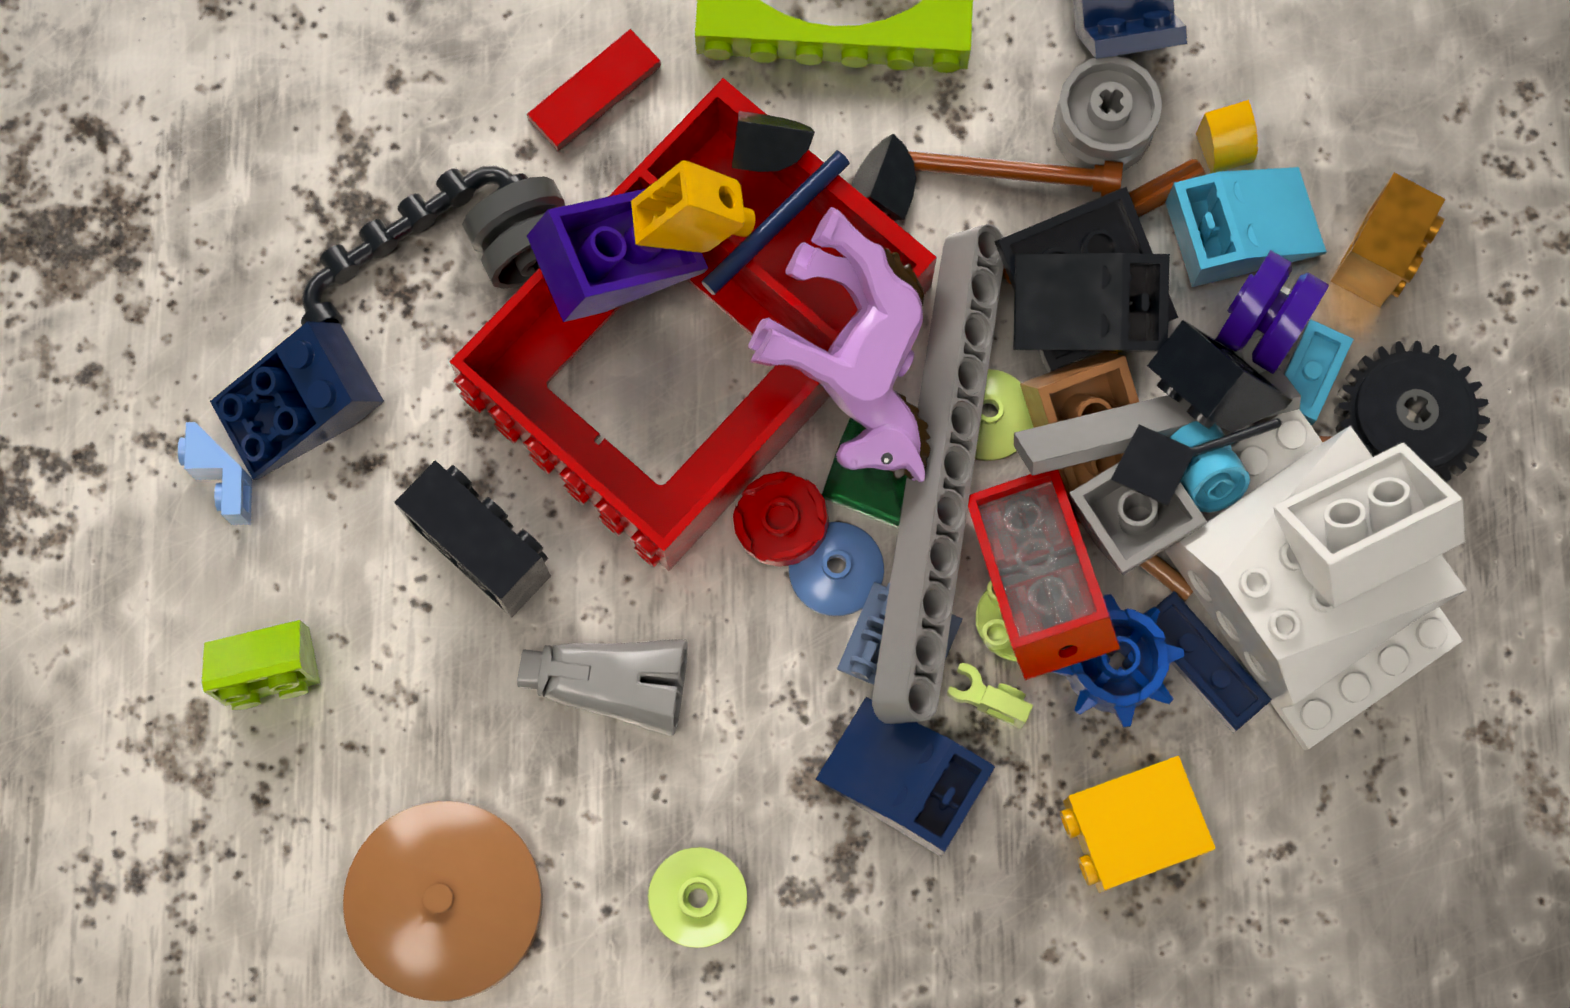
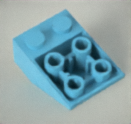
[1165,167,1326,287]

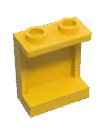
[1060,755,1216,893]

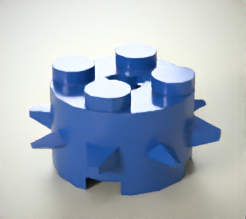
[1052,594,1184,728]

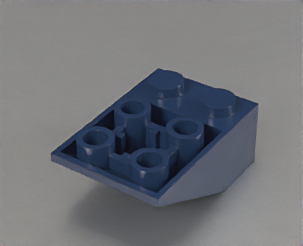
[210,321,384,480]
[815,697,996,857]

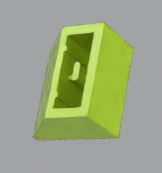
[201,620,321,710]

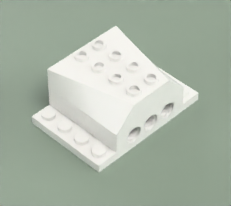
[1164,409,1467,750]

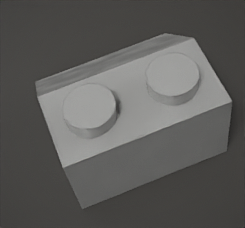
[1069,463,1207,576]

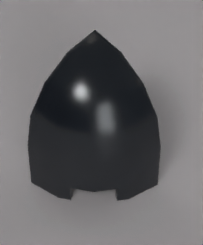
[732,111,815,172]
[851,133,916,221]

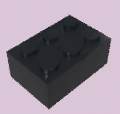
[394,460,551,618]

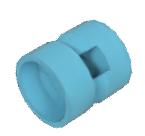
[1170,421,1250,513]

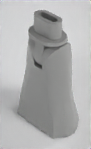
[517,640,688,736]

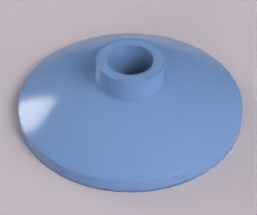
[789,522,884,616]

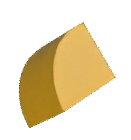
[1196,100,1258,173]

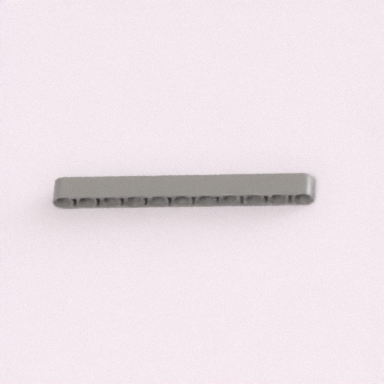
[872,224,1004,724]

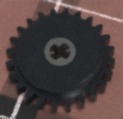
[1334,341,1490,483]

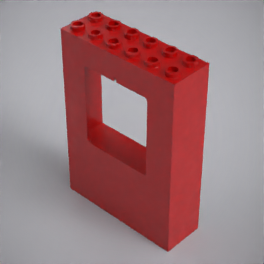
[449,78,937,571]

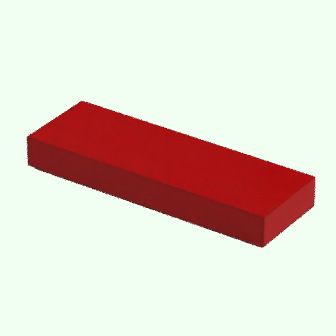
[527,29,661,151]

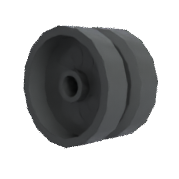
[462,176,565,289]

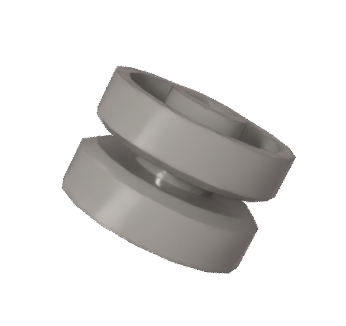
[1053,56,1162,171]

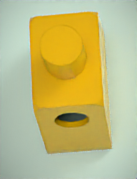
[631,160,755,253]

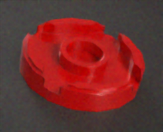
[733,471,829,567]

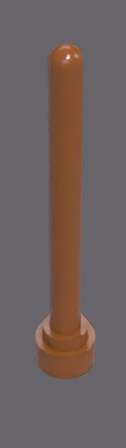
[909,151,1124,197]

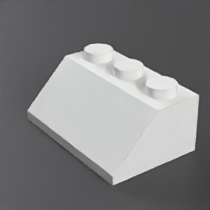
[1273,443,1465,608]

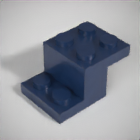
[1073,0,1187,59]

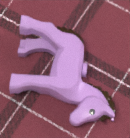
[748,207,931,482]

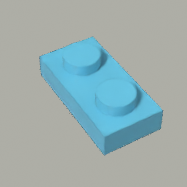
[1284,319,1354,425]

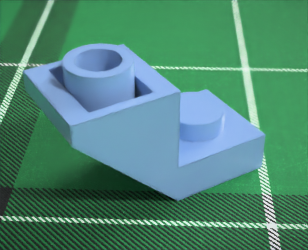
[178,422,252,525]

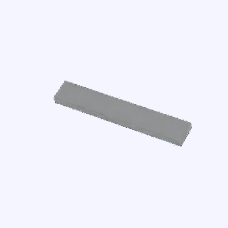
[1014,368,1301,475]

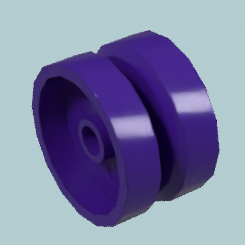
[1215,250,1329,374]

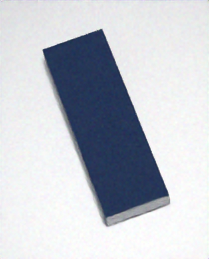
[1156,591,1272,733]

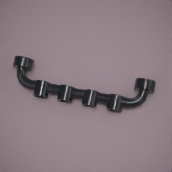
[301,166,528,325]

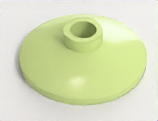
[975,369,1033,461]
[648,847,747,948]

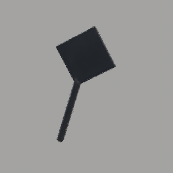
[1111,418,1282,506]

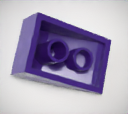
[527,189,708,322]

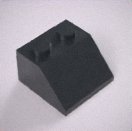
[1147,320,1292,433]

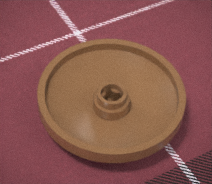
[343,801,543,1001]

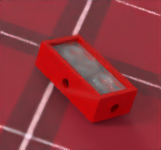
[968,469,1120,680]

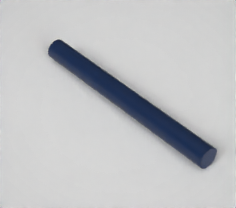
[701,150,850,295]

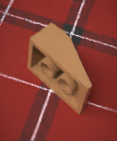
[1020,352,1139,523]

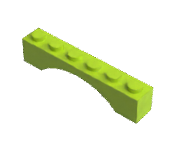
[695,0,973,73]

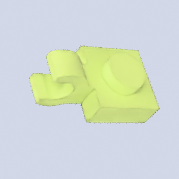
[947,663,1033,729]

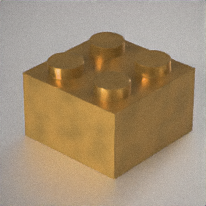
[1331,172,1445,307]

